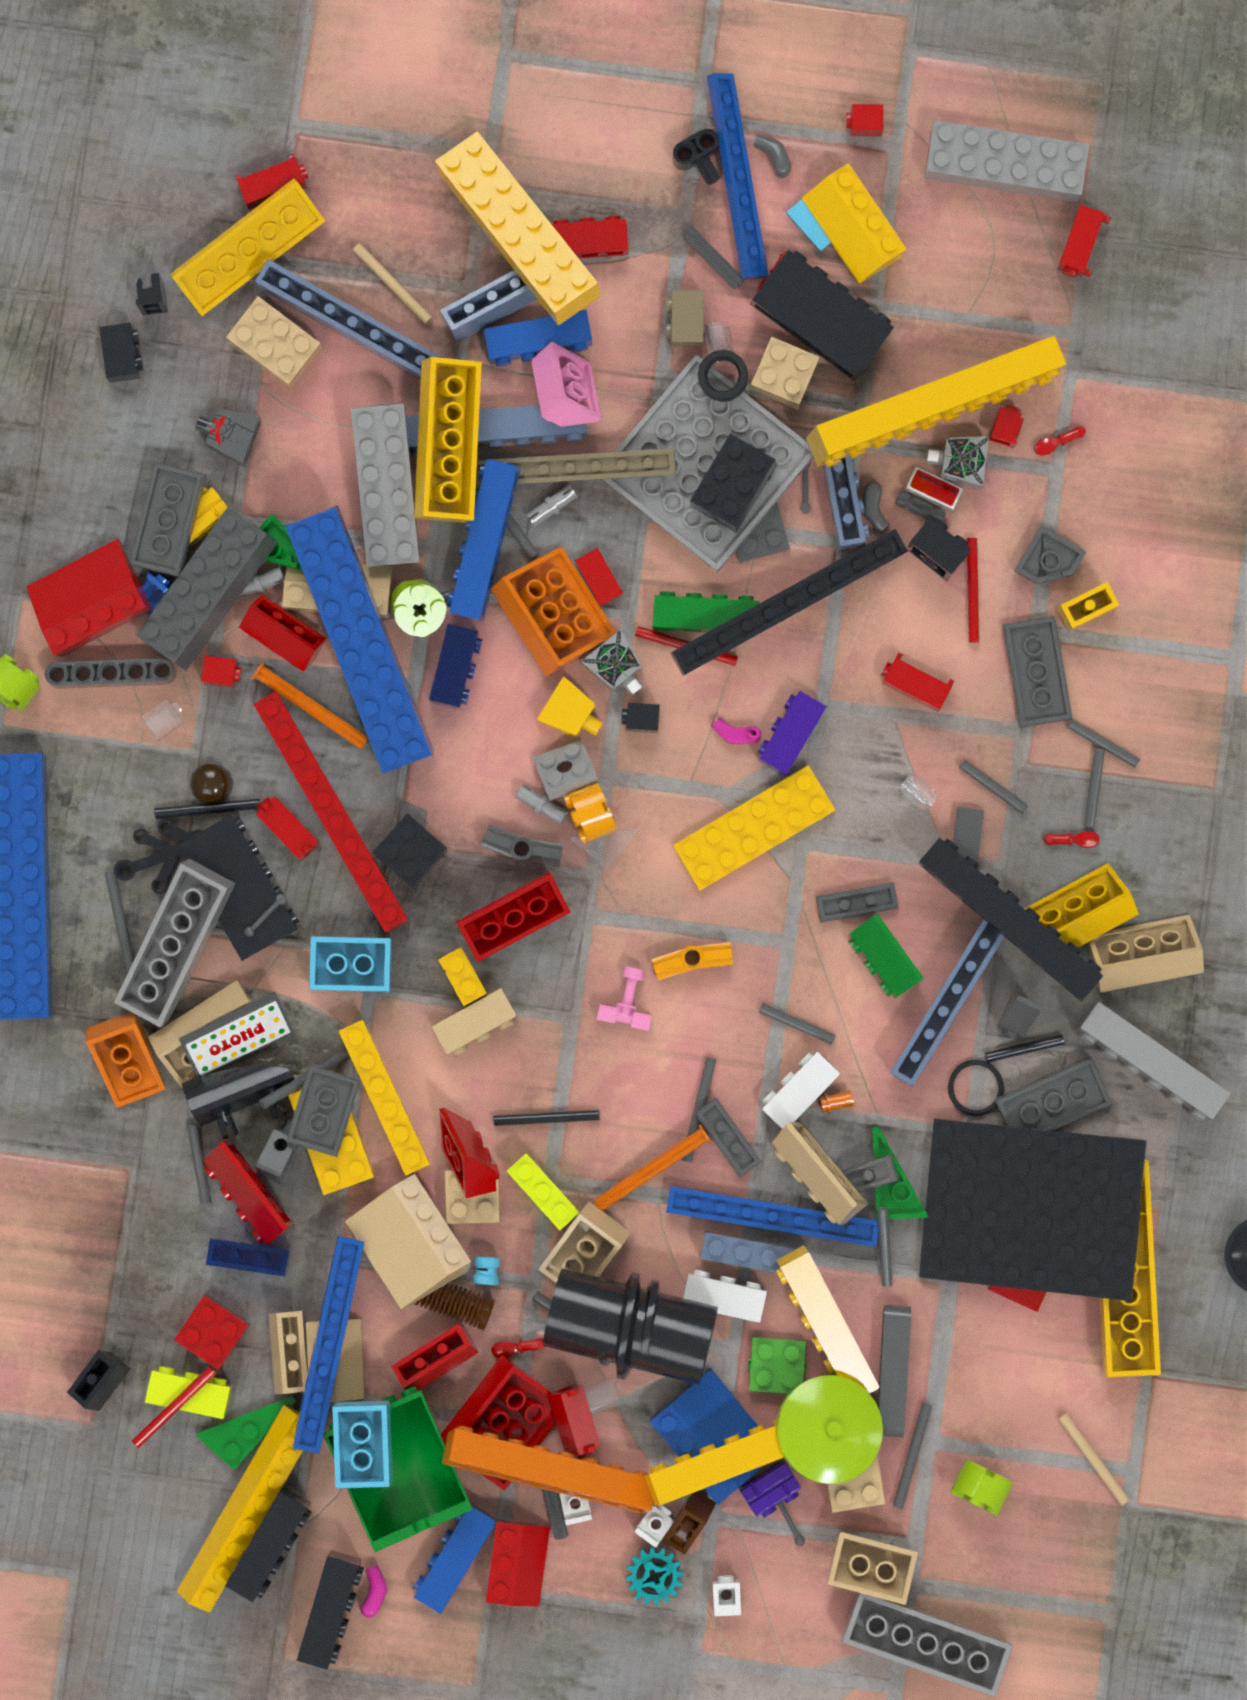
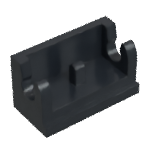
[136,273,168,316]

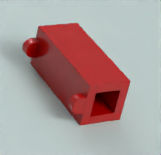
[235,153,309,210]
[1057,204,1111,278]
[881,652,954,712]
[256,796,320,861]
[547,1385,601,1459]

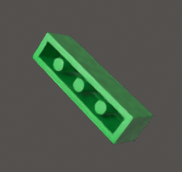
[652,591,760,633]

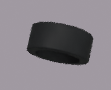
[698,350,748,402]

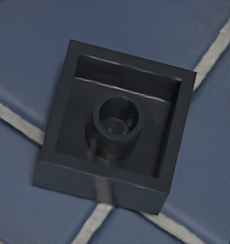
[906,517,971,582]
[372,813,448,889]

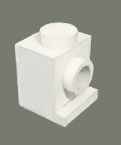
[559,1493,592,1525]
[634,1503,675,1548]
[712,1575,741,1616]

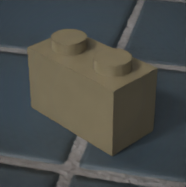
[666,290,704,347]

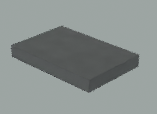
[286,1065,361,1157]

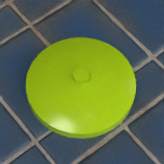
[776,1375,883,1484]

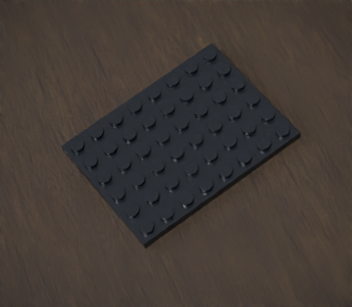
[919,1119,1147,1301]

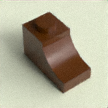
[662,1491,716,1555]

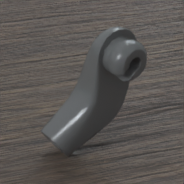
[754,134,792,178]
[863,481,889,533]

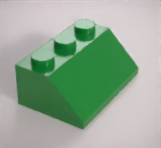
[848,914,924,999]

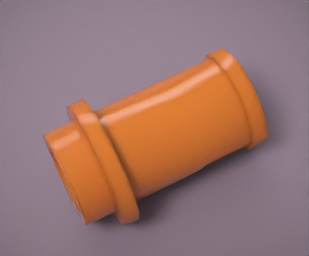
[819,1090,854,1114]

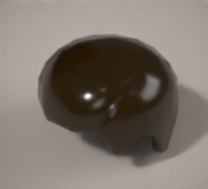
[190,764,233,803]

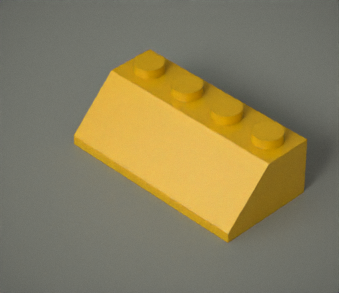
[801,163,907,284]
[1024,863,1139,947]

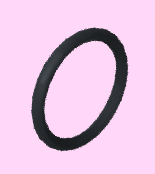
[948,1060,1004,1116]

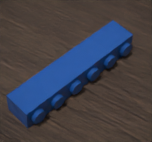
[447,459,521,621]

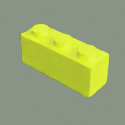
[507,1153,580,1230]
[145,1366,232,1419]

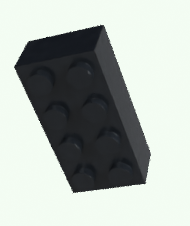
[225,1487,312,1602]
[296,1550,364,1670]

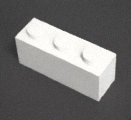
[761,1052,840,1129]
[683,1270,767,1323]

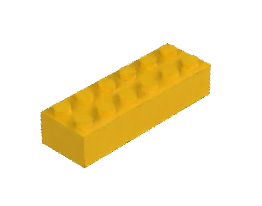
[414,357,482,523]

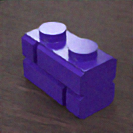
[739,1459,801,1518]

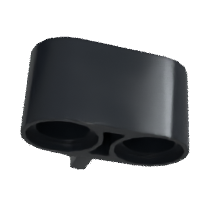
[672,128,720,185]

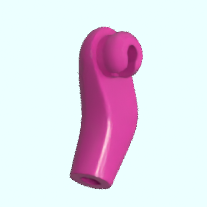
[711,717,762,745]
[360,1565,387,1618]

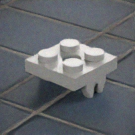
[533,739,599,801]

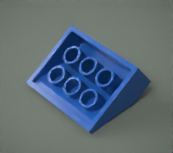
[650,1369,762,1505]

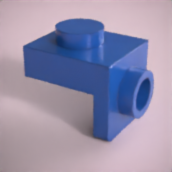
[142,573,171,613]

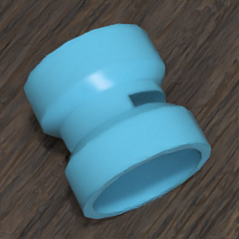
[473,1256,501,1285]

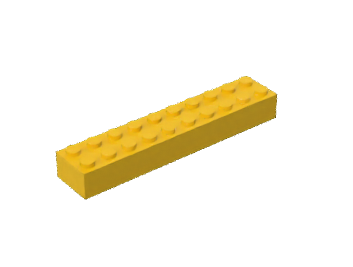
[806,335,1067,468]

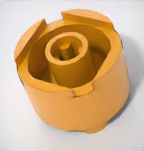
[563,782,617,844]

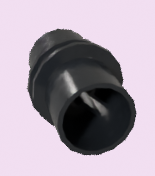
[543,1268,718,1385]

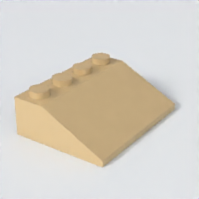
[345,1174,471,1311]

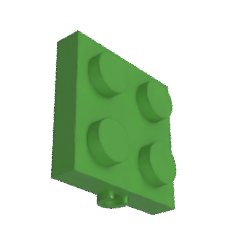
[748,1337,807,1394]

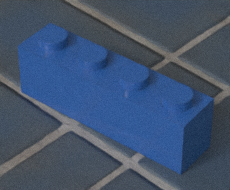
[484,310,593,367]
[412,1502,497,1614]

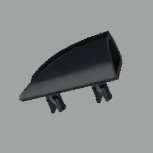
[182,1065,295,1139]

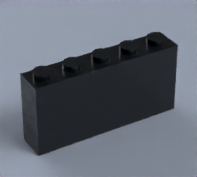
[750,250,894,381]
[176,814,299,961]

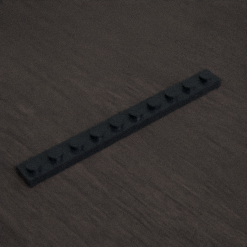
[670,529,908,676]

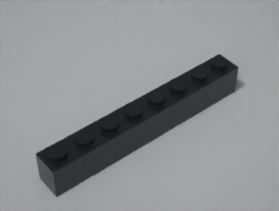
[919,837,1103,1002]

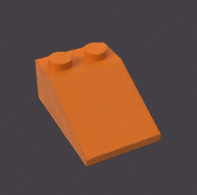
[86,1012,166,1108]

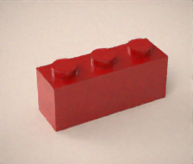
[551,216,629,259]
[239,594,327,672]
[391,1323,479,1390]

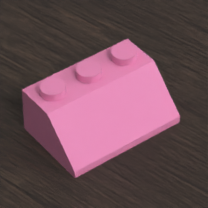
[531,342,601,427]

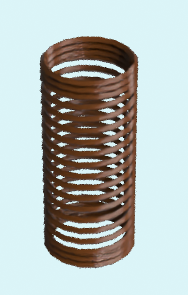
[413,1283,496,1331]

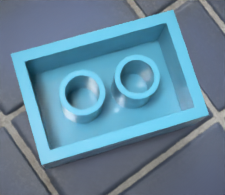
[309,937,392,993]
[332,1401,393,1488]

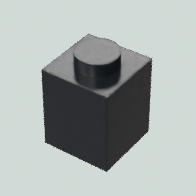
[621,702,660,733]

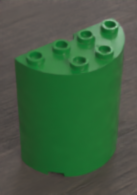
[323,1386,473,1553]

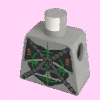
[926,436,989,490]
[582,630,644,696]

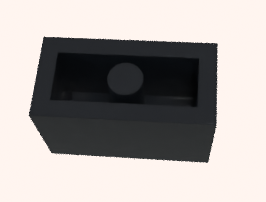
[99,322,144,383]
[67,1350,130,1411]

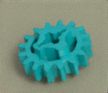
[626,1546,683,1606]

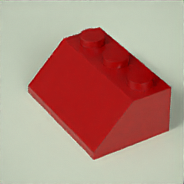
[439,1108,499,1198]
[485,1519,550,1607]

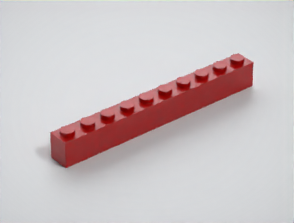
[253,691,409,934]

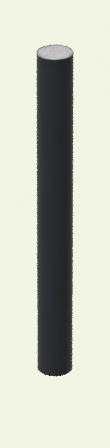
[155,799,260,819]
[494,1110,600,1126]

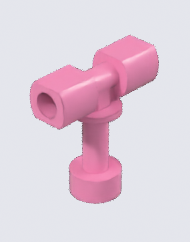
[596,966,652,1031]

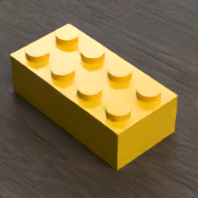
[288,1090,376,1195]

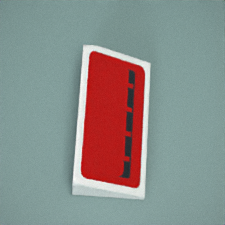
[905,467,963,513]

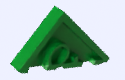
[259,514,303,571]
[872,1126,927,1220]
[196,1396,297,1470]

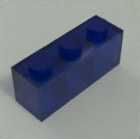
[429,624,483,710]
[206,1237,292,1277]

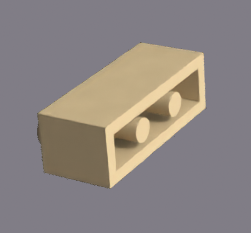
[432,988,517,1057]
[268,1311,307,1394]

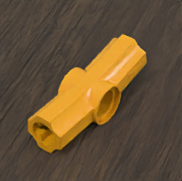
[651,942,733,981]

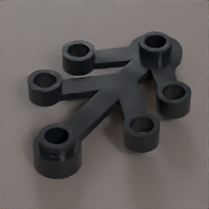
[114,819,203,894]

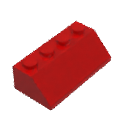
[456,872,571,962]

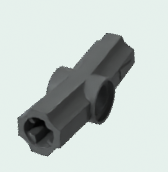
[481,825,563,867]

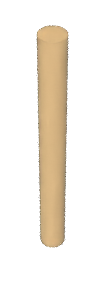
[353,243,433,324]
[1058,1413,1130,1506]

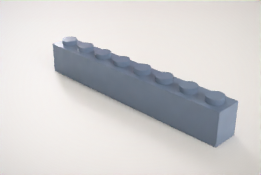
[255,259,443,380]
[406,405,588,455]
[890,902,1023,1088]

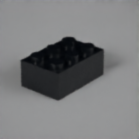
[690,434,777,533]

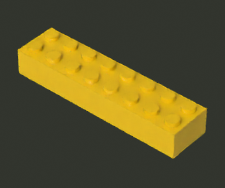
[435,132,601,326]
[1099,1160,1161,1377]

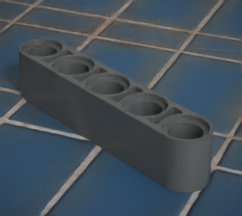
[44,658,177,689]
[877,1305,911,1438]

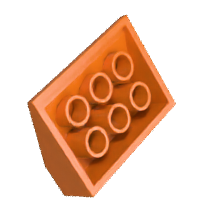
[490,546,616,677]

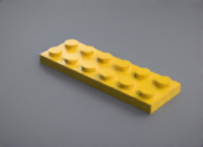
[170,178,325,316]
[673,765,835,891]

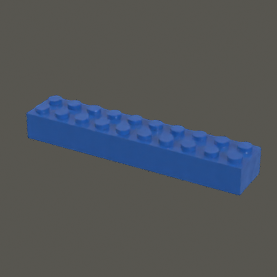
[285,505,434,773]
[0,753,53,1020]

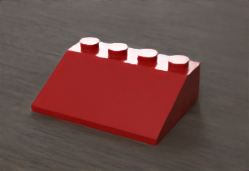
[26,539,153,657]
[203,1141,294,1245]
[441,1354,556,1491]

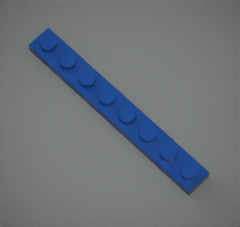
[707,73,769,279]
[666,1186,879,1247]
[292,1236,364,1454]

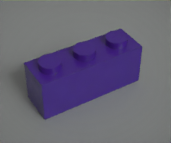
[757,690,827,777]

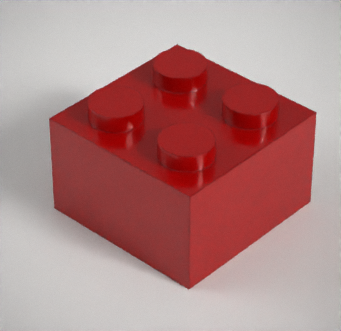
[174,1294,251,1370]

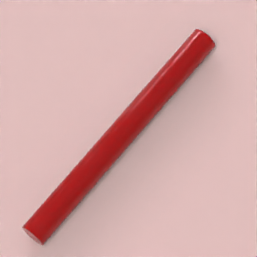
[967,538,979,643]
[635,626,738,666]
[131,1366,217,1448]

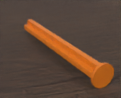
[252,662,368,749]
[594,1124,712,1211]

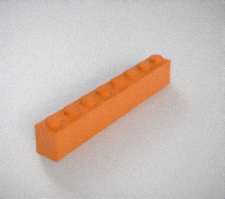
[442,1426,653,1514]

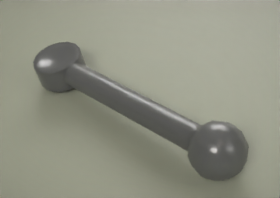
[800,463,811,514]
[244,894,286,937]
[776,1500,805,1546]

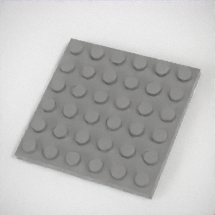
[602,354,814,573]

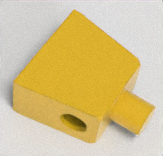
[537,677,603,738]

